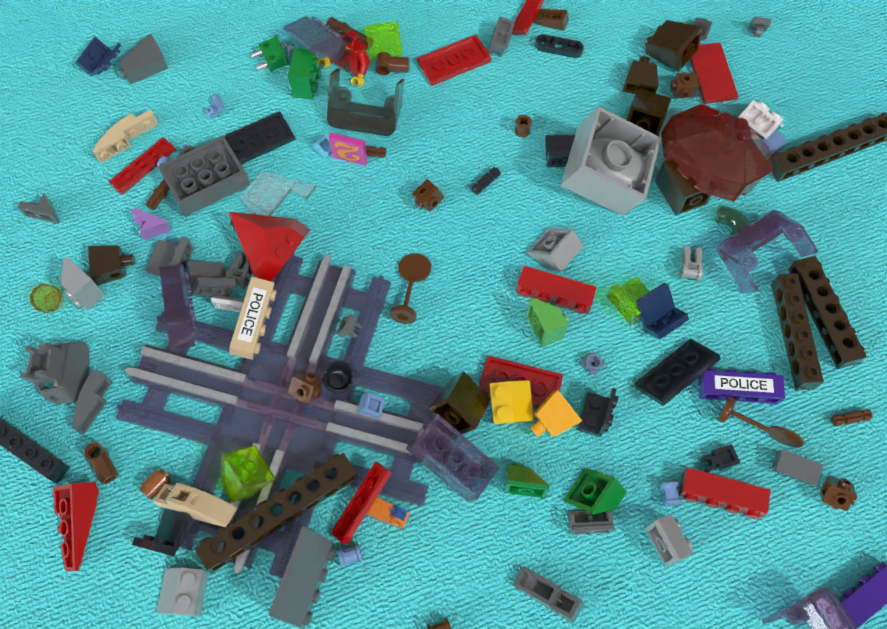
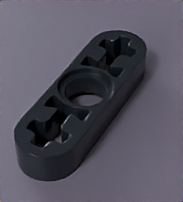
[535,34,584,58]

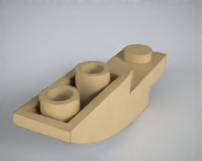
[93,109,159,163]
[153,483,237,527]

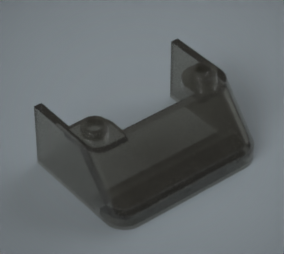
[327,69,405,136]

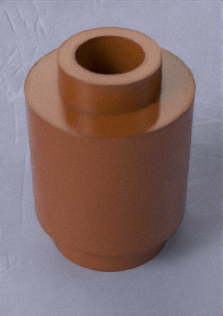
[139,469,171,500]

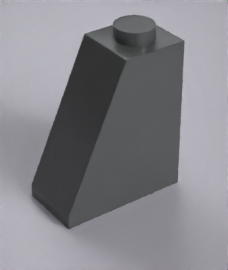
[119,34,169,84]

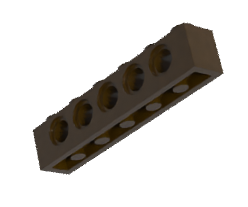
[788,255,867,370]
[771,273,824,391]

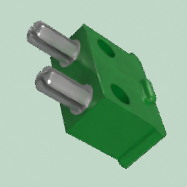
[250,36,292,71]

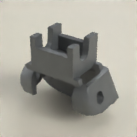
[20,342,90,404]

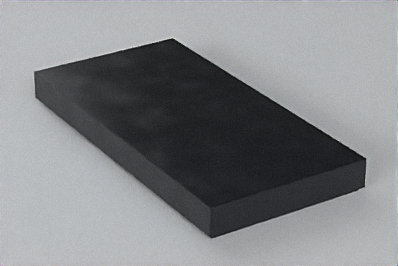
[224,111,296,164]
[634,339,721,406]

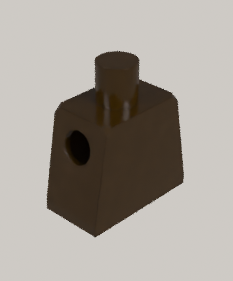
[623,56,659,94]
[88,245,136,286]

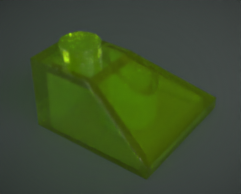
[221,445,276,503]

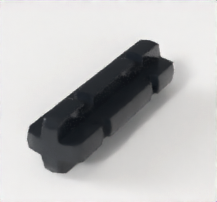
[471,167,501,195]

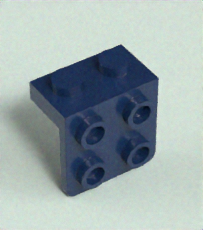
[74,37,121,77]
[636,283,689,340]

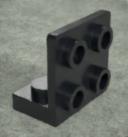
[545,135,575,167]
[577,388,619,437]
[132,509,189,557]

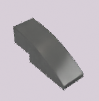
[73,369,113,436]
[513,566,584,624]

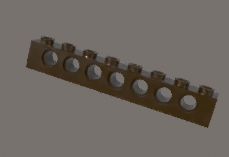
[767,112,887,182]
[194,452,359,574]

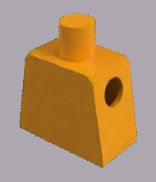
[530,390,582,437]

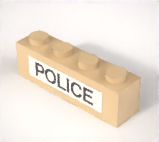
[229,277,277,360]

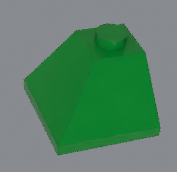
[504,462,550,498]
[563,468,627,514]

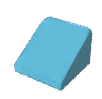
[311,133,331,158]

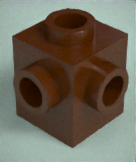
[670,72,699,98]
[412,179,445,213]
[288,369,323,404]
[820,475,857,511]

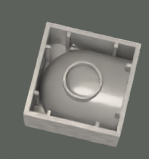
[560,106,661,216]

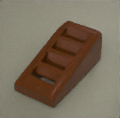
[533,9,569,30]

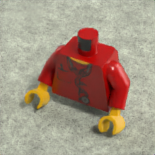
[319,31,370,87]

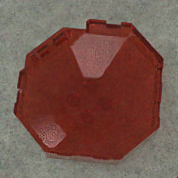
[661,104,774,202]

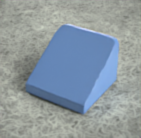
[759,130,787,156]
[357,392,385,418]

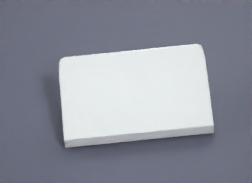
[211,296,244,312]

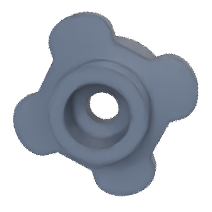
[581,352,605,375]

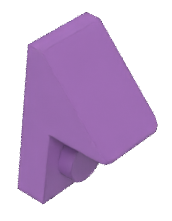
[131,207,171,240]

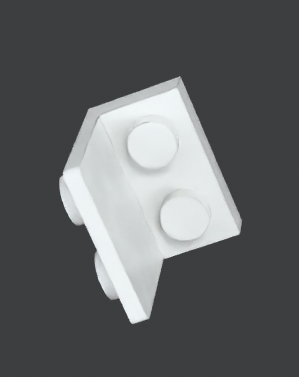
[739,100,785,139]

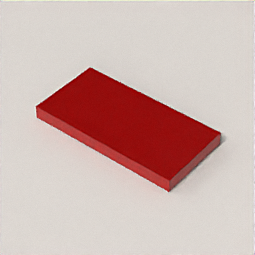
[417,35,492,86]
[690,42,739,104]
[479,355,564,409]

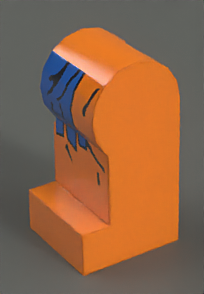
[367,497,410,529]

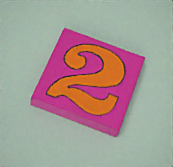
[329,133,368,166]

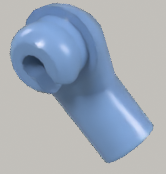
[206,94,223,118]

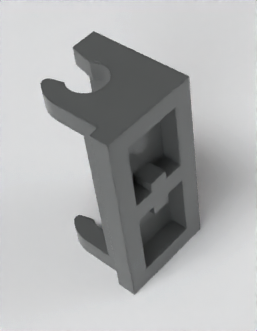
[488,16,515,57]
[772,449,823,486]
[567,510,615,535]

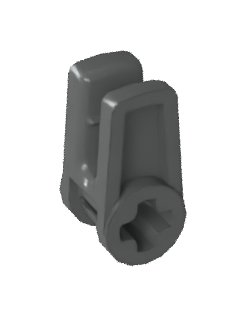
[226,252,252,289]

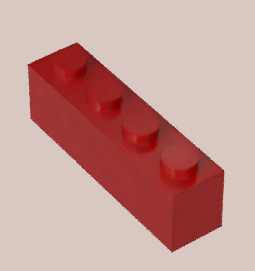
[516,265,597,314]
[679,468,771,519]

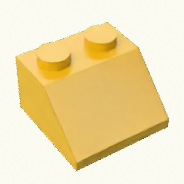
[490,381,534,425]

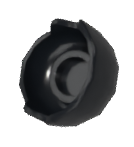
[323,361,355,393]

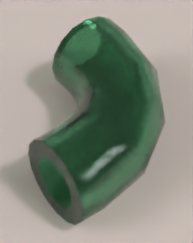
[716,205,753,247]

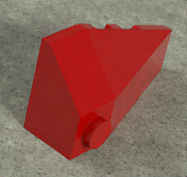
[53,482,99,572]

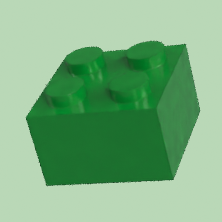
[288,48,321,100]

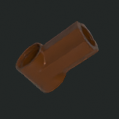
[375,52,410,75]
[84,442,119,485]

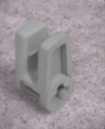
[680,246,703,281]

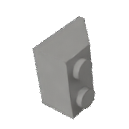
[527,227,583,272]
[61,256,105,311]
[645,514,694,568]
[157,568,209,617]

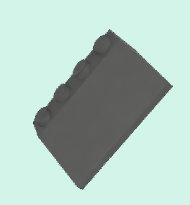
[158,136,250,217]
[268,526,336,629]

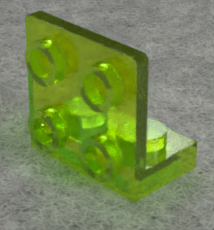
[364,21,403,60]
[607,277,650,326]

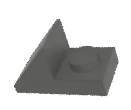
[18,194,60,224]

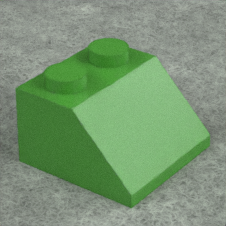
[526,298,569,347]

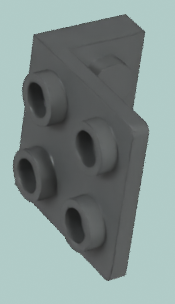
[146,236,194,281]
[187,261,236,297]

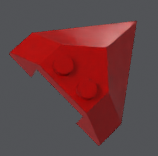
[228,211,310,282]

